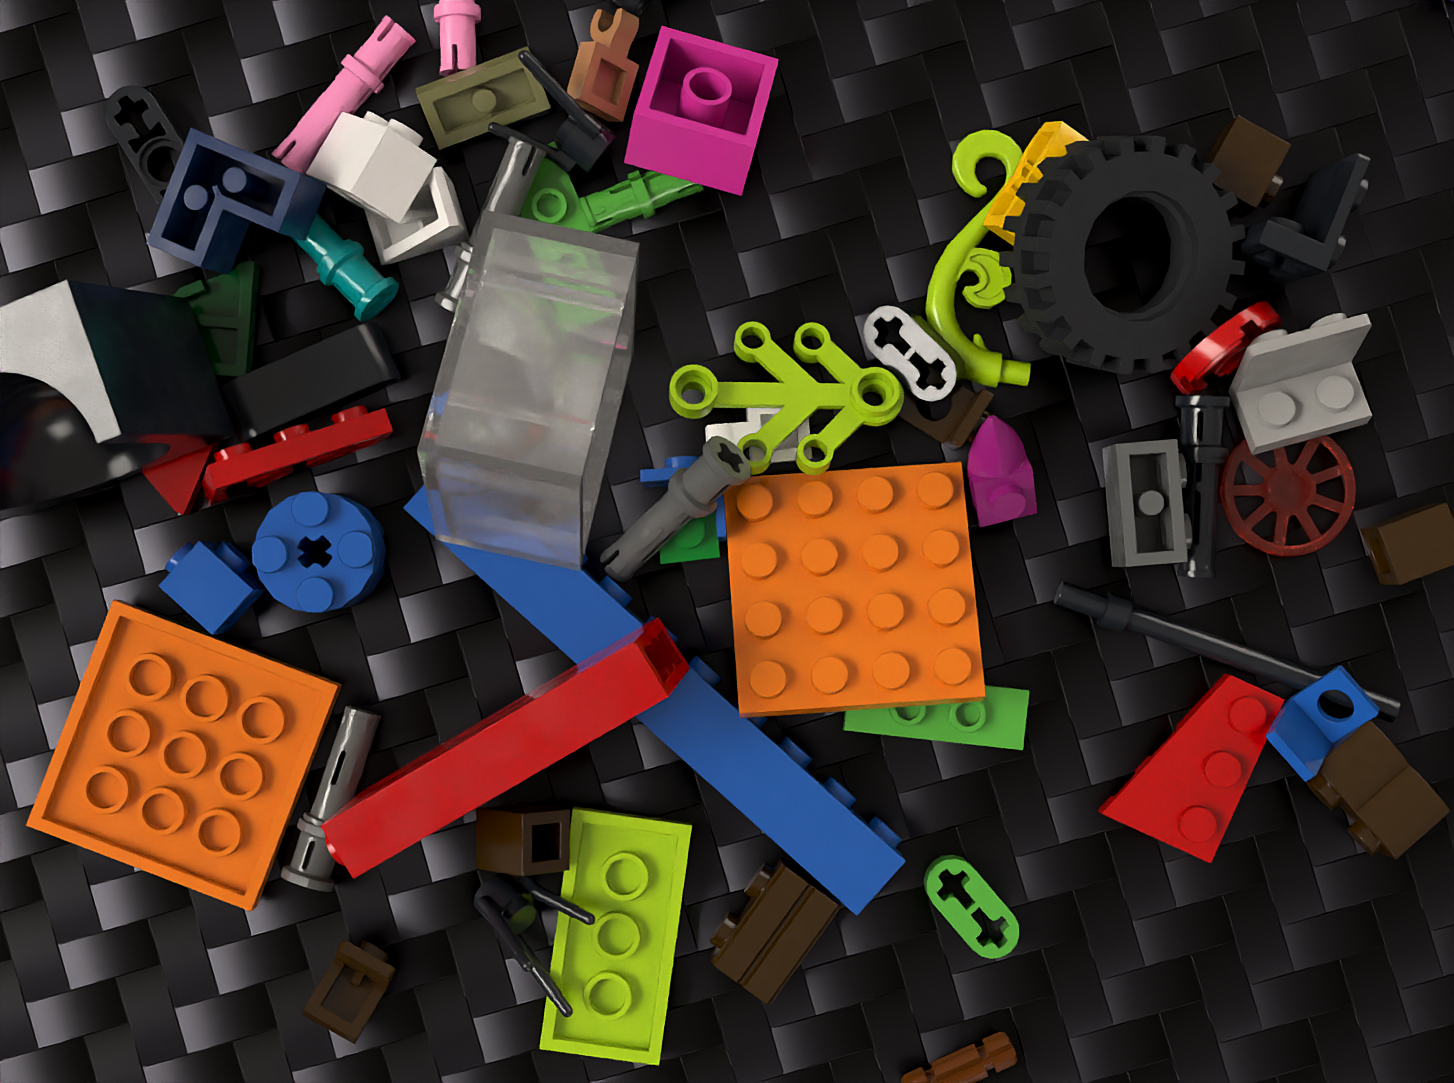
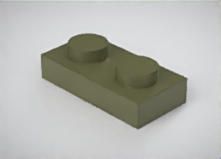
[416,46,551,150]

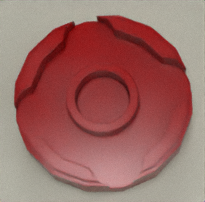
[1170,300,1282,396]

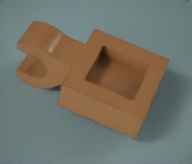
[567,8,639,122]

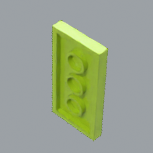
[539,806,692,1066]

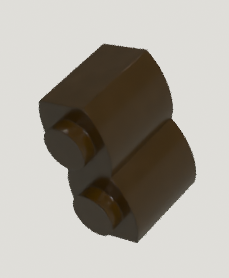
[1307,720,1450,859]

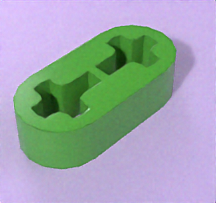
[924,855,1020,959]

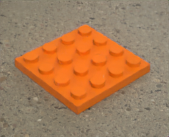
[724,462,986,718]
[26,599,342,911]

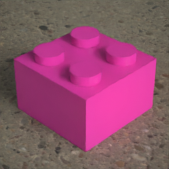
[624,26,779,196]

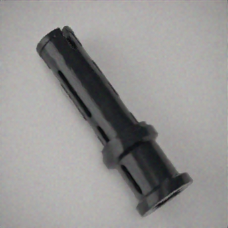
[1175,396,1231,578]

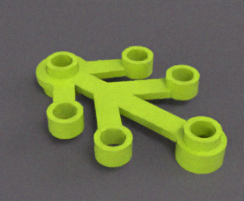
[669,321,904,475]

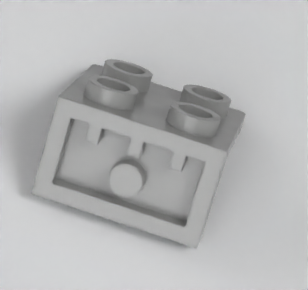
[1228,313,1372,455]

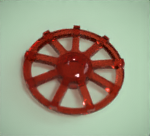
[1219,435,1356,556]

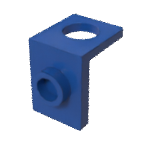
[640,456,727,542]
[1266,665,1380,782]

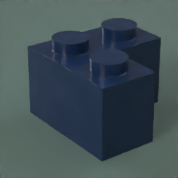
[146,128,327,275]

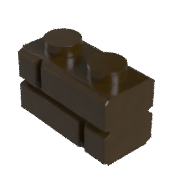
[709,857,842,1005]

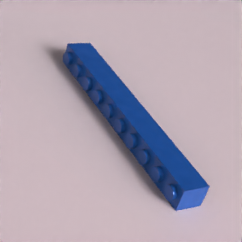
[403,454,906,916]

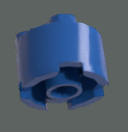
[252,491,386,613]

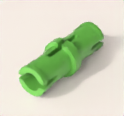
[579,170,704,234]

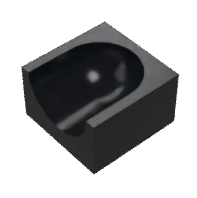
[0,280,236,518]

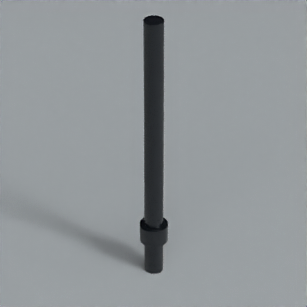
[1054,581,1400,723]

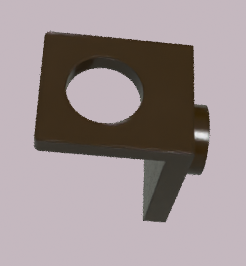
[897,363,994,451]

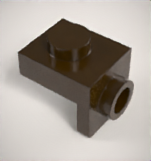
[302,940,396,1045]

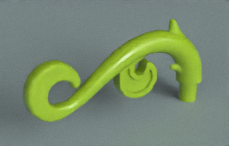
[925,130,1031,388]

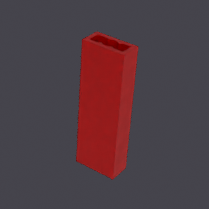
[320,617,690,879]

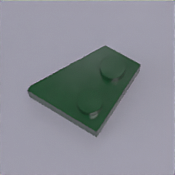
[170,261,260,378]

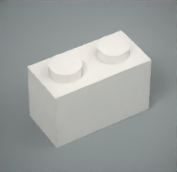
[306,111,437,224]

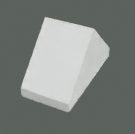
[364,167,470,265]

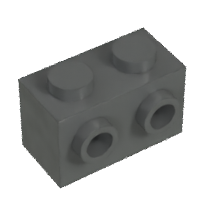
[1102,439,1192,567]

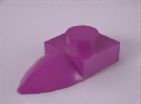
[967,415,1037,528]

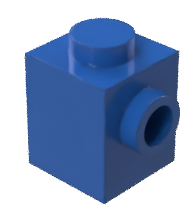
[158,540,267,635]

